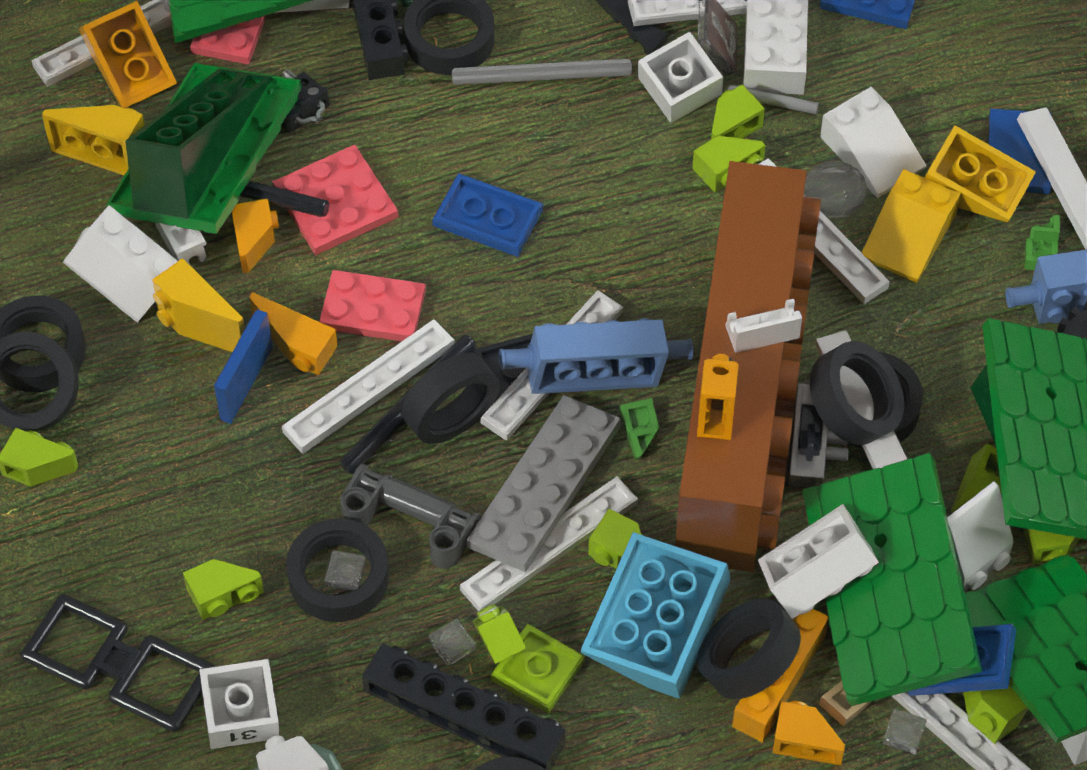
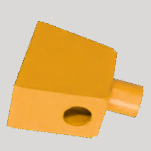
[697,354,739,440]

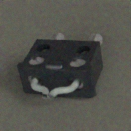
[282,69,330,133]

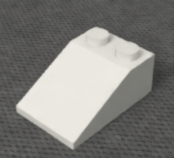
[820,87,927,198]
[948,482,1014,593]

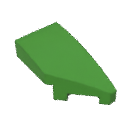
[1024,215,1060,270]
[619,398,660,460]

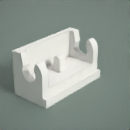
[155,223,206,265]
[725,299,802,353]

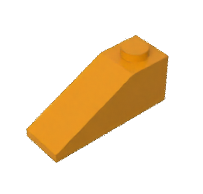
[249,292,338,375]

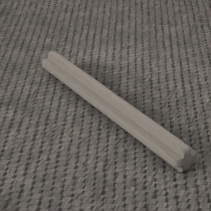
[452,59,632,85]

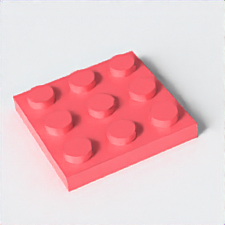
[272,144,399,256]

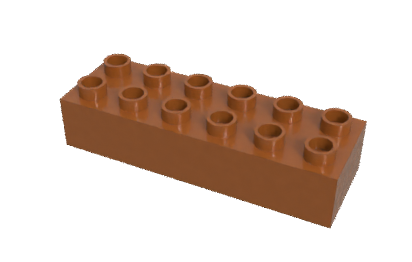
[675,161,821,572]

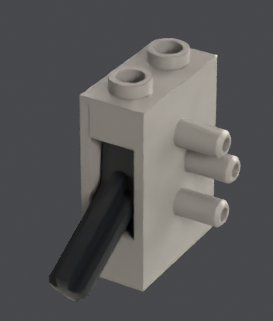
[787,379,849,488]

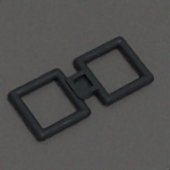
[21,594,216,732]

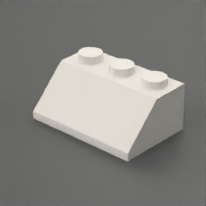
[63,205,178,323]
[758,504,879,619]

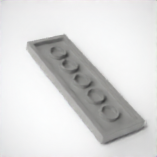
[466,395,621,573]

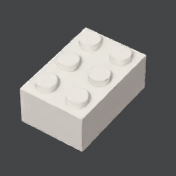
[743,0,808,95]

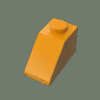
[232,199,279,273]
[773,701,845,766]

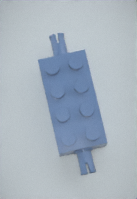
[1005,250,1087,324]
[498,318,693,394]

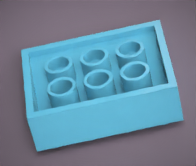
[581,532,731,699]

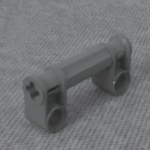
[340,464,482,569]

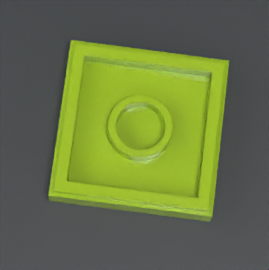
[491,623,585,714]

